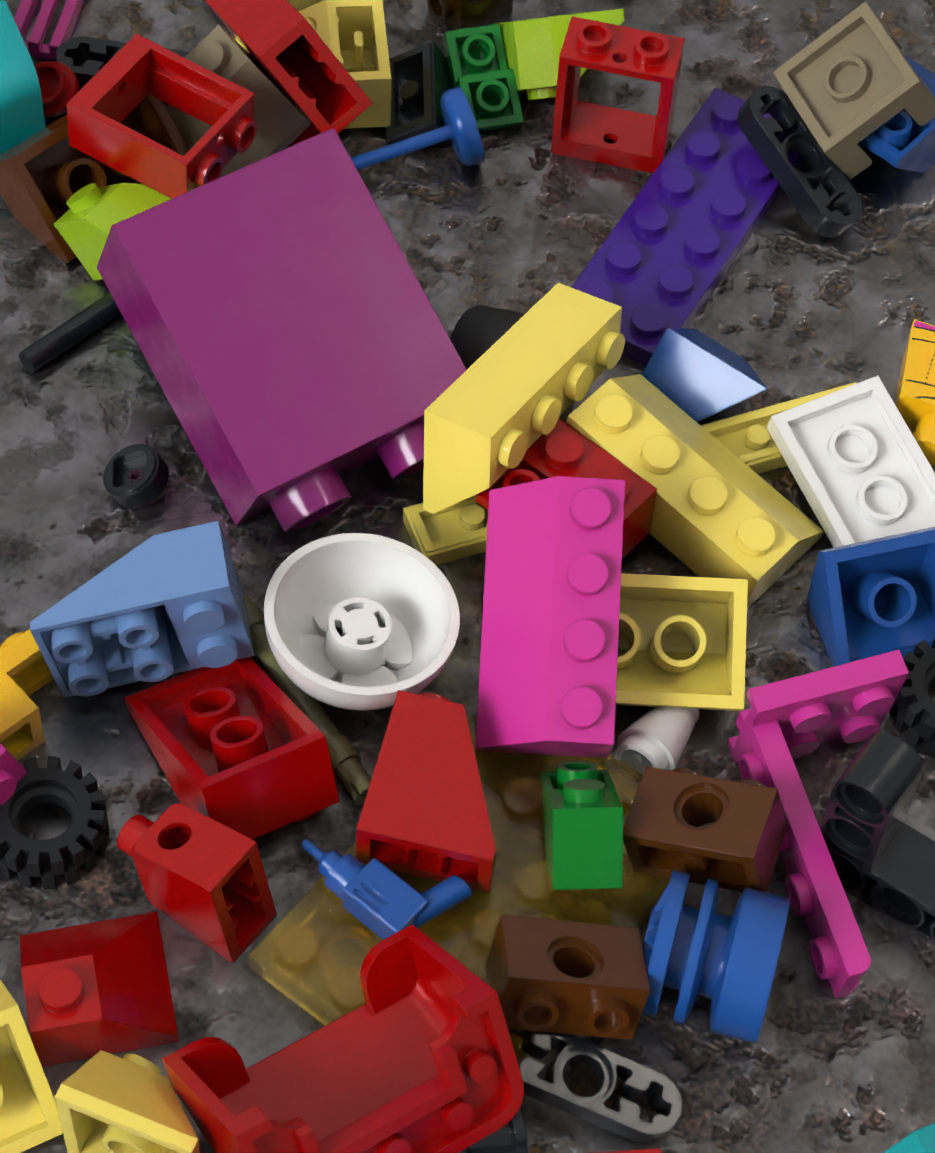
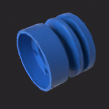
[642,869,790,1044]

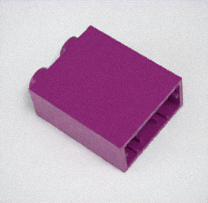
[97,128,467,534]

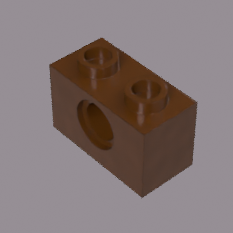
[623,766,788,892]
[485,914,650,1040]

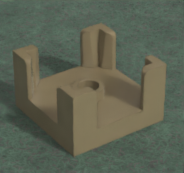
[773,1,935,179]

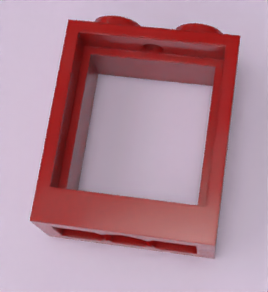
[551,16,685,173]
[67,34,258,199]

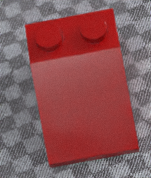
[125,657,340,840]

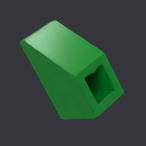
[541,761,623,890]

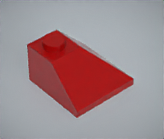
[19,911,179,1067]

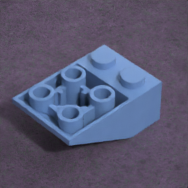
[29,521,255,698]

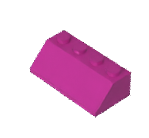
[475,476,625,758]

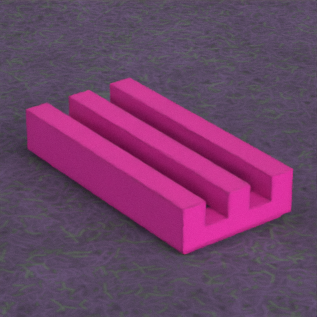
[14,0,85,60]

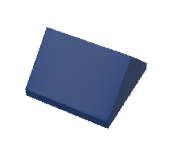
[806,527,935,667]

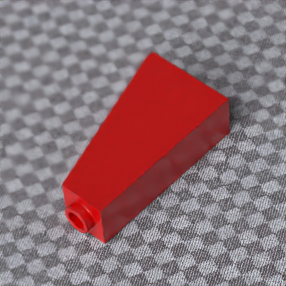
[205,0,373,134]

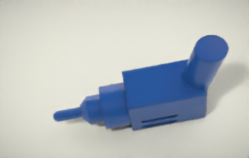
[301,839,473,940]

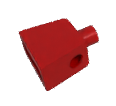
[117,803,277,964]

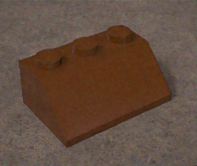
[0,94,189,263]

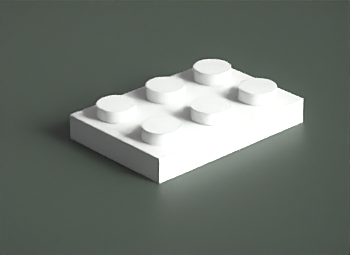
[766,375,935,548]

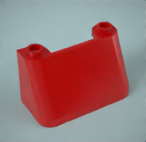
[162,924,524,1153]

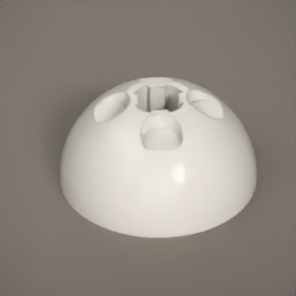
[264,533,460,711]

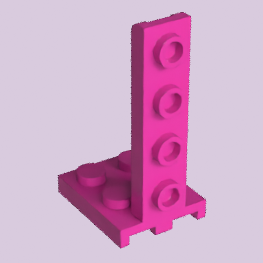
[727,650,909,999]

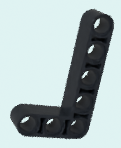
[820,732,935,946]

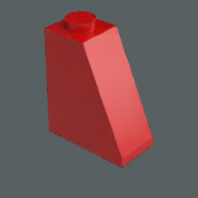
[356,690,496,893]

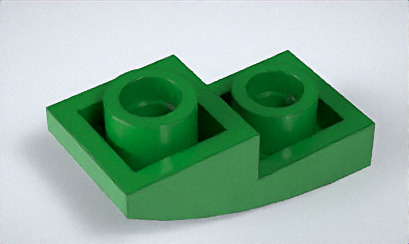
[443,24,524,131]

